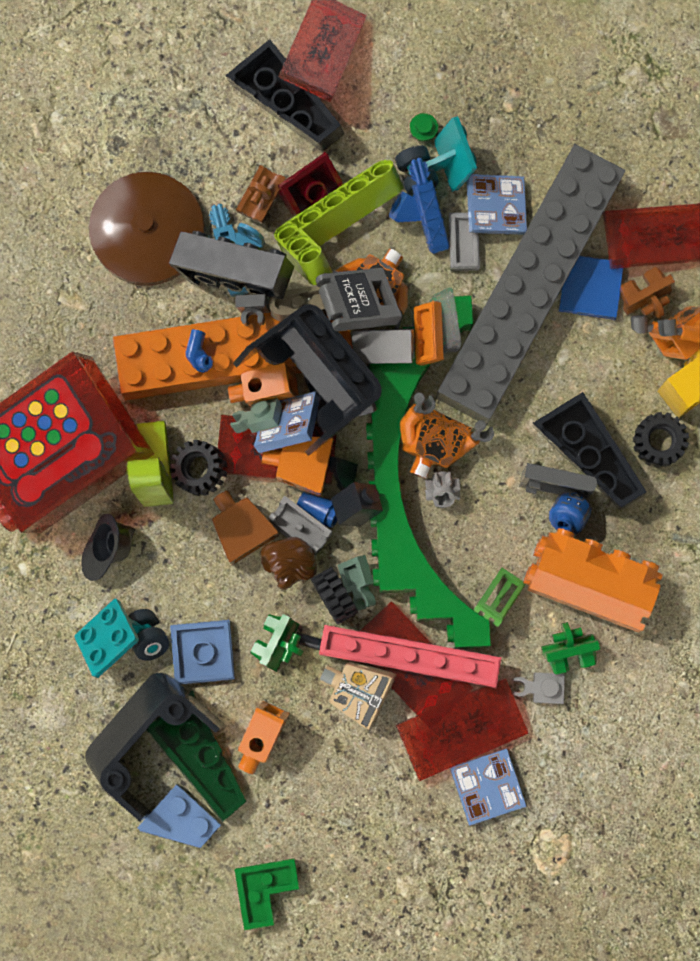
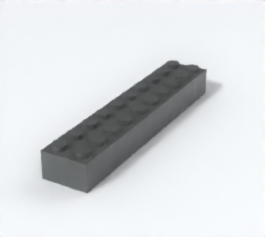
[436,144,626,426]

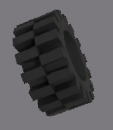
[633,412,689,468]
[170,440,228,496]
[311,567,358,625]

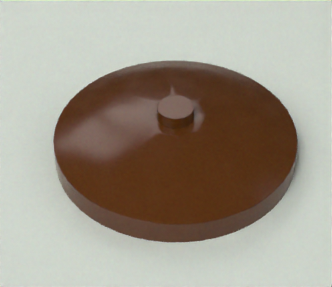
[89,172,205,286]

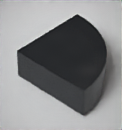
[329,457,358,490]

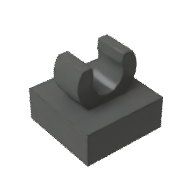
[235,294,270,326]

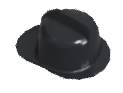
[81,514,134,581]

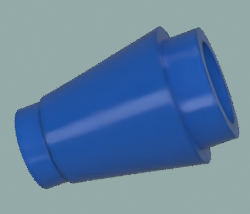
[297,492,338,528]

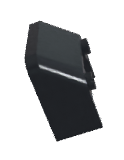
[233,304,382,456]
[85,672,227,822]

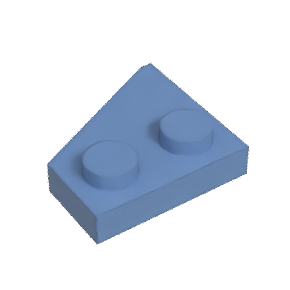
[137,784,221,848]

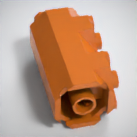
[523,528,663,633]

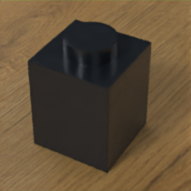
[331,482,383,527]

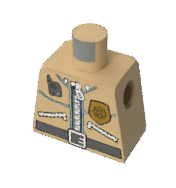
[320,661,397,730]

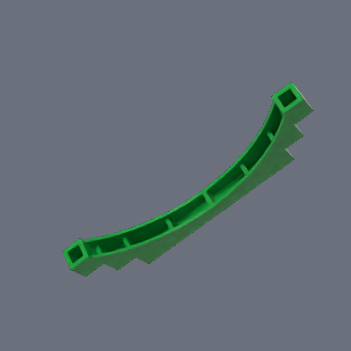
[366,296,491,649]

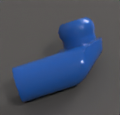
[185,329,213,373]

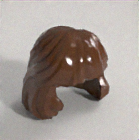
[260,537,317,590]

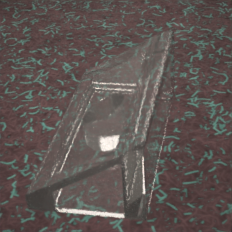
[429,287,461,353]

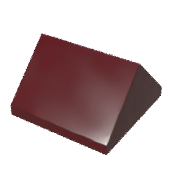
[278,152,344,217]

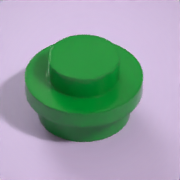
[409,113,438,142]

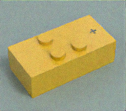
[657,349,700,418]

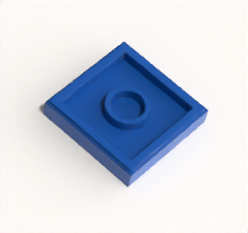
[558,256,624,320]

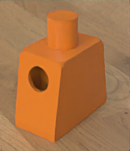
[228,363,299,407]
[262,437,333,497]
[238,701,290,775]

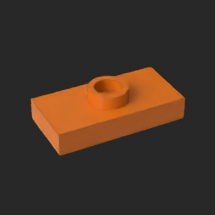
[414,301,444,366]

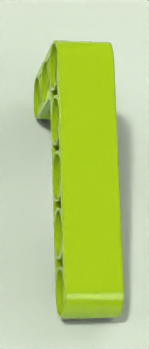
[274,160,404,285]
[127,421,174,507]

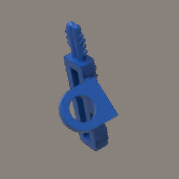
[389,158,450,254]

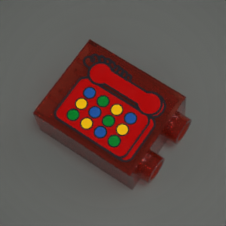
[0,351,154,533]

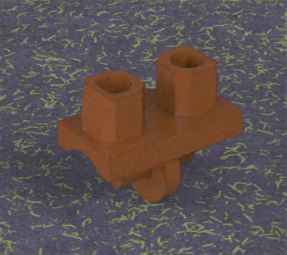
[236,165,286,224]
[620,267,675,318]

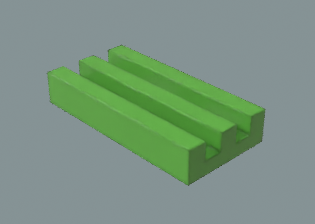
[474,567,526,627]

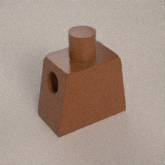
[212,490,279,566]

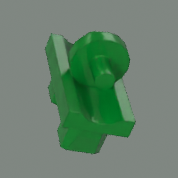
[250,614,304,672]
[541,622,600,675]

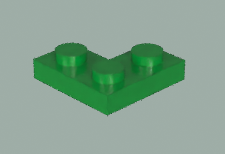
[234,858,300,930]

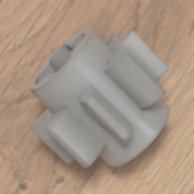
[425,472,461,508]

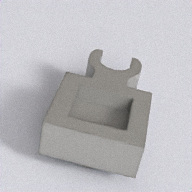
[512,672,565,704]

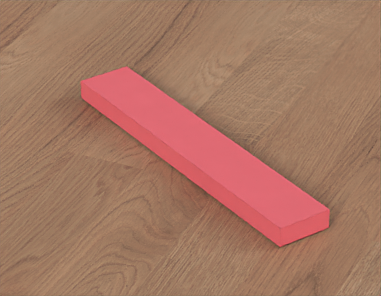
[319,625,502,688]

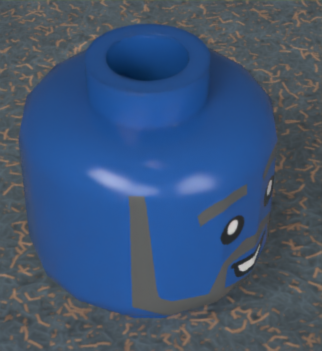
[549,491,592,535]

